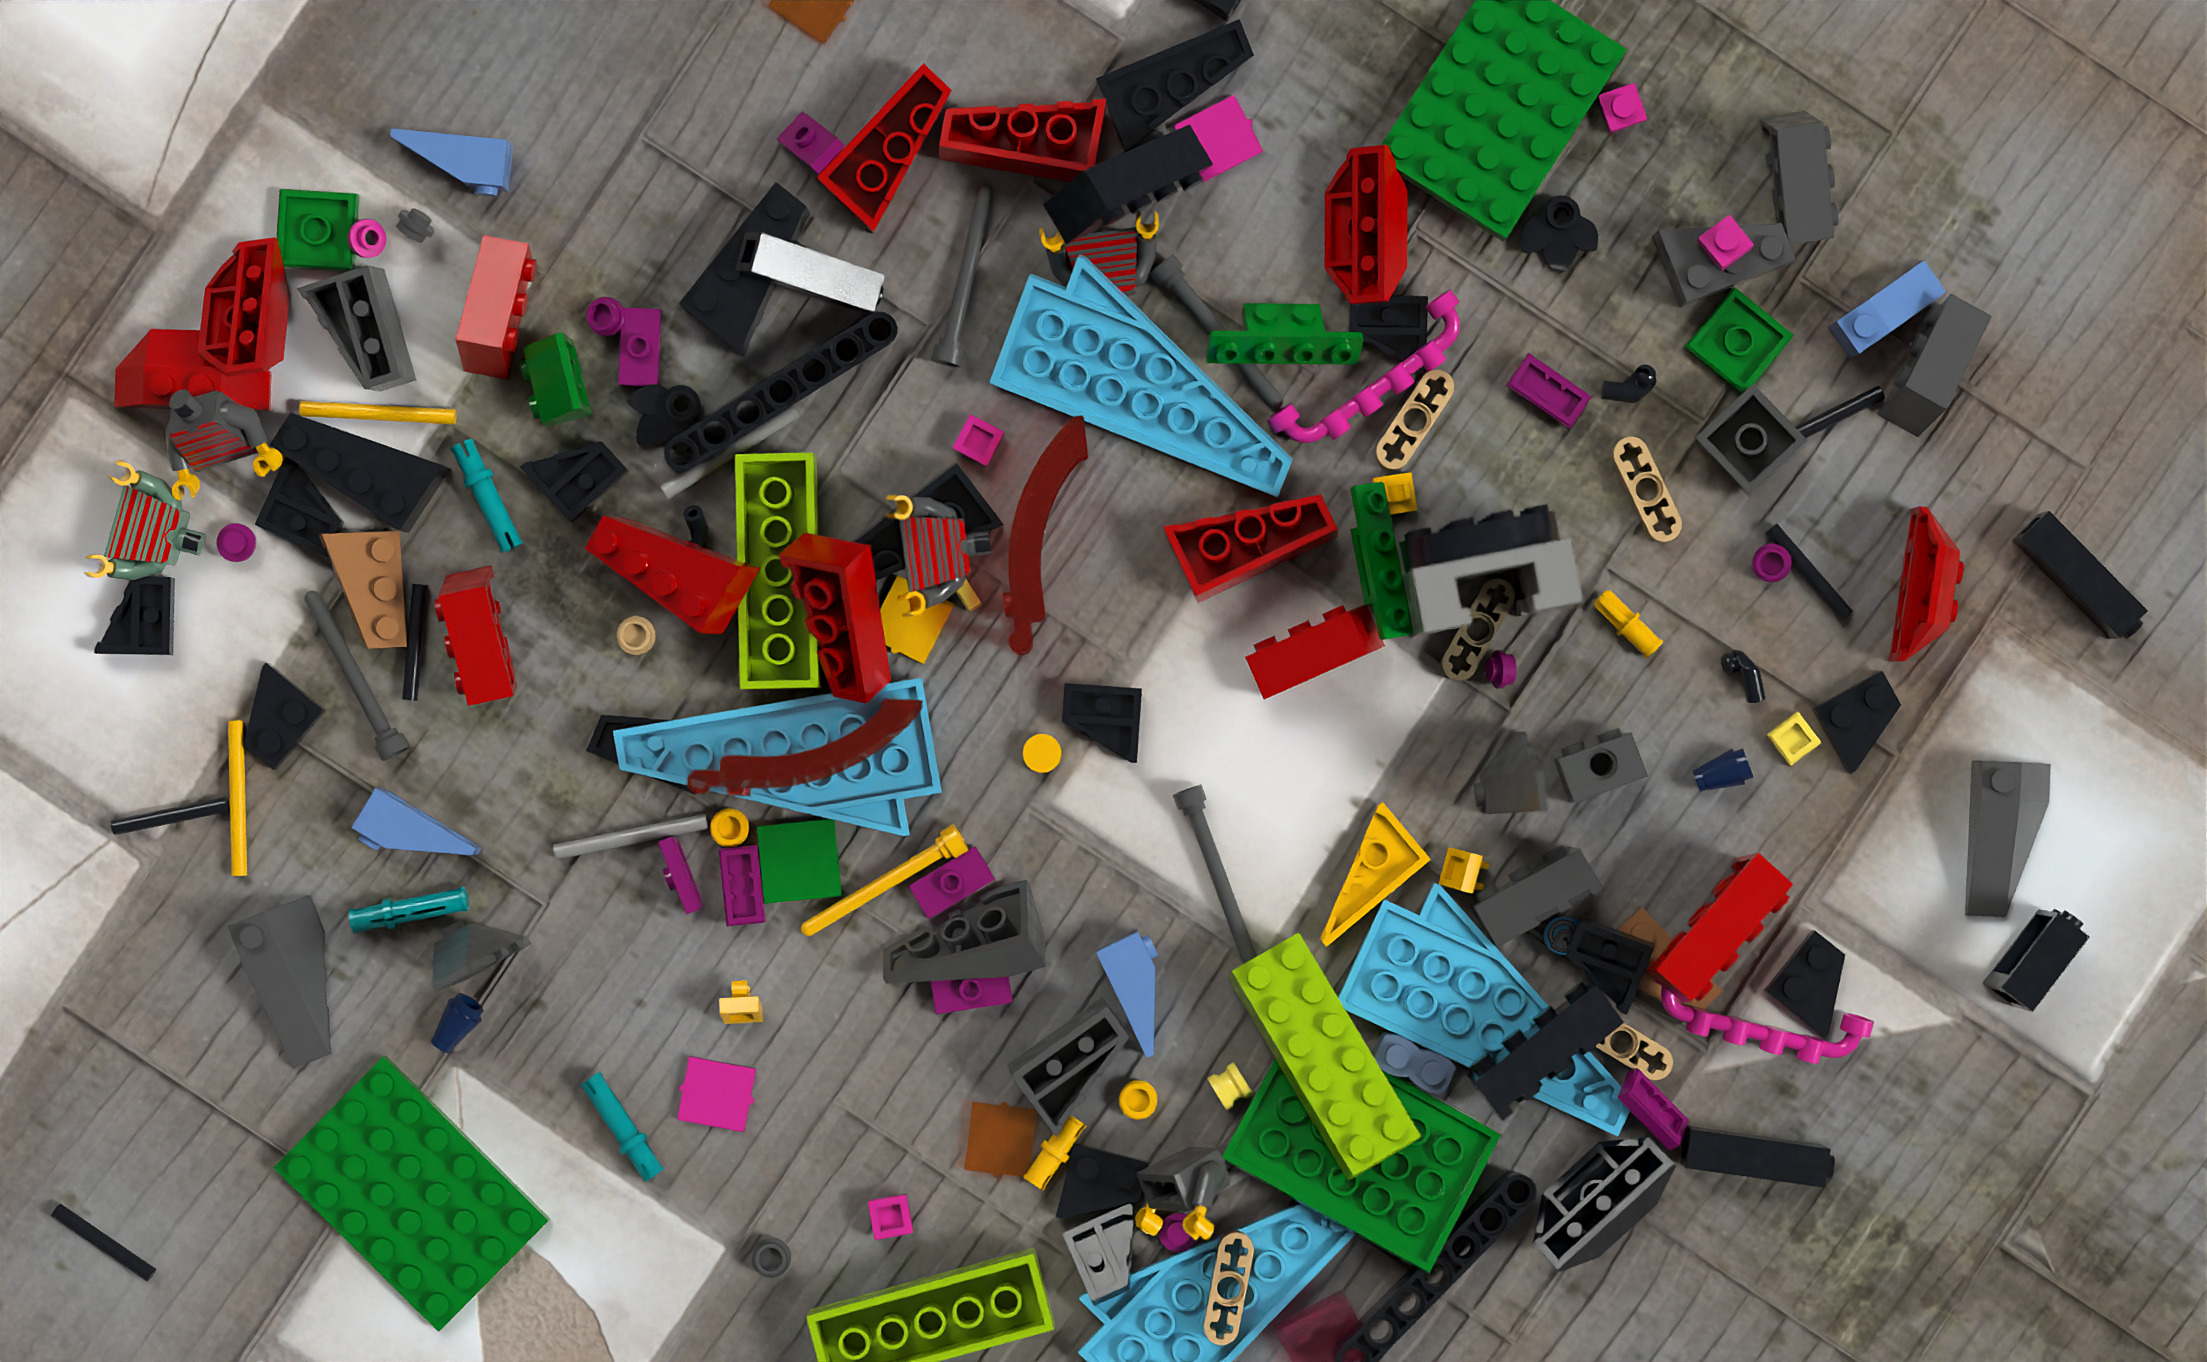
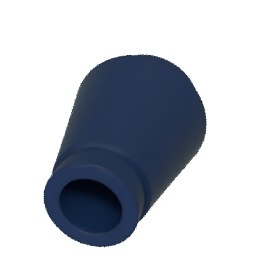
[1692,748,1754,792]
[431,993,484,1053]

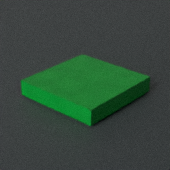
[276,189,360,272]
[1683,286,1794,395]
[757,819,842,904]

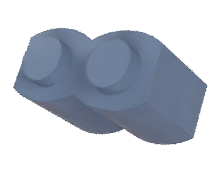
[1371,1031,1456,1093]

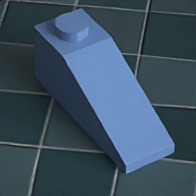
[390,128,513,197]
[1828,261,1946,358]
[351,787,482,855]
[1096,930,1159,1058]

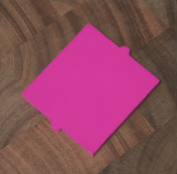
[1174,95,1263,183]
[677,1056,756,1132]

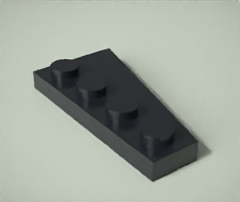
[1096,19,1254,151]

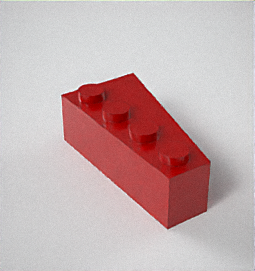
[816,63,952,234]
[939,99,1106,182]
[779,533,891,704]
[1648,852,1794,1003]

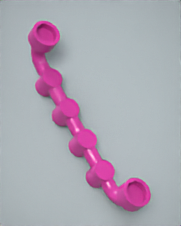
[1267,289,1460,443]
[1655,979,1874,1064]

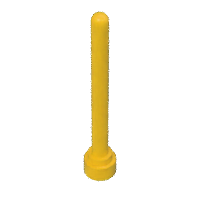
[801,824,969,936]

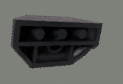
[1533,1137,1676,1272]

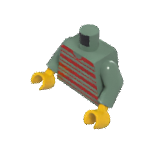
[84,459,205,580]

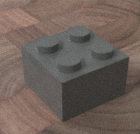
[1695,384,1808,497]

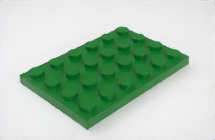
[1381,0,1627,242]
[273,1055,550,1332]
[1222,1059,1501,1274]

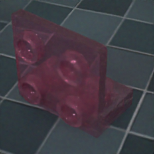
[1273,1289,1361,1362]

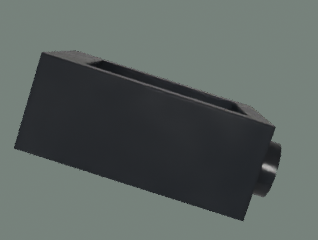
[1983,909,2090,1012]

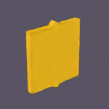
[880,575,955,664]

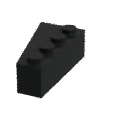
[1043,124,1213,245]
[679,182,810,357]
[269,413,451,533]
[851,462,1004,581]
[1467,982,1624,1121]

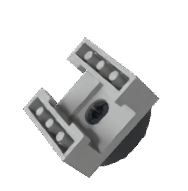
[1399,504,1583,638]

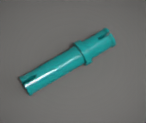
[450,438,524,554]
[348,886,470,934]
[580,1072,665,1183]

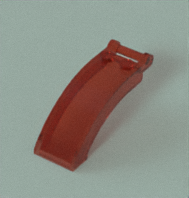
[1003,415,1088,655]
[687,699,923,796]

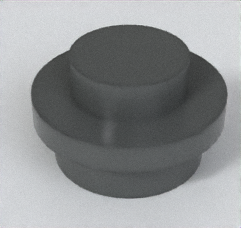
[396,208,435,243]
[752,1238,791,1278]

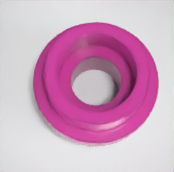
[348,219,386,258]

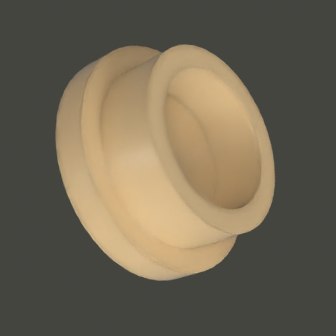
[617,616,656,655]

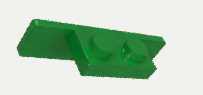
[1205,303,1364,365]
[1350,482,1413,640]

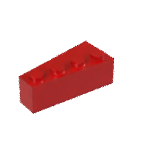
[1163,494,1338,603]
[584,515,760,634]

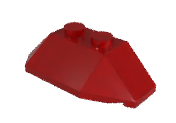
[1324,145,1407,304]
[197,237,290,377]
[114,329,272,411]
[1889,506,1964,662]

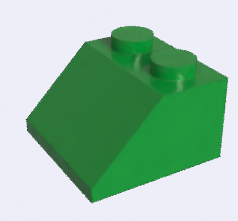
[520,332,592,427]

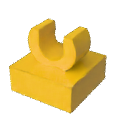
[1372,472,1417,515]
[1438,847,1489,894]
[719,980,763,1024]

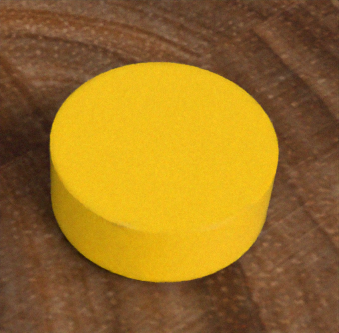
[1023,734,1062,773]
[710,808,750,847]
[1119,1079,1158,1120]

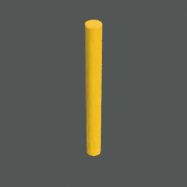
[299,401,457,425]
[228,721,247,876]

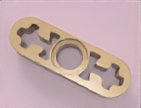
[1375,370,1454,470]
[1611,437,1682,543]
[1595,1023,1673,1080]
[1203,1230,1254,1345]

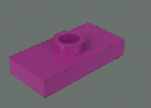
[777,111,845,174]
[618,307,662,387]
[1505,353,1592,430]
[658,836,704,915]
[718,845,766,927]
[909,846,995,919]
[931,977,1013,1014]
[1617,1068,1689,1151]

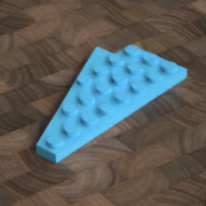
[989,254,1293,497]
[613,678,942,836]
[1338,882,1630,1136]
[1078,1203,1355,1362]

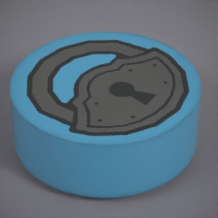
[1543,916,1578,955]

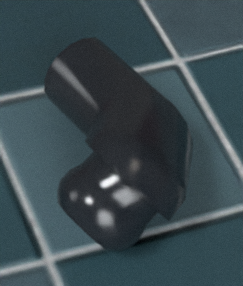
[1601,364,1656,403]
[683,505,709,549]
[1721,650,1766,703]

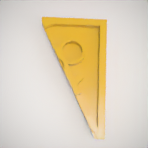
[1320,802,1431,947]

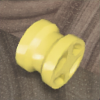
[1207,1062,1254,1111]

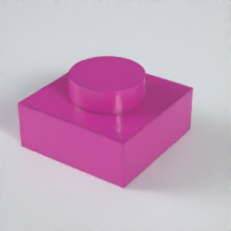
[1596,83,1647,134]
[1697,215,1754,272]
[952,414,1005,467]
[868,1193,914,1240]

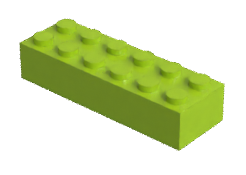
[735,452,822,690]
[1228,933,1421,1181]
[806,1247,1055,1362]

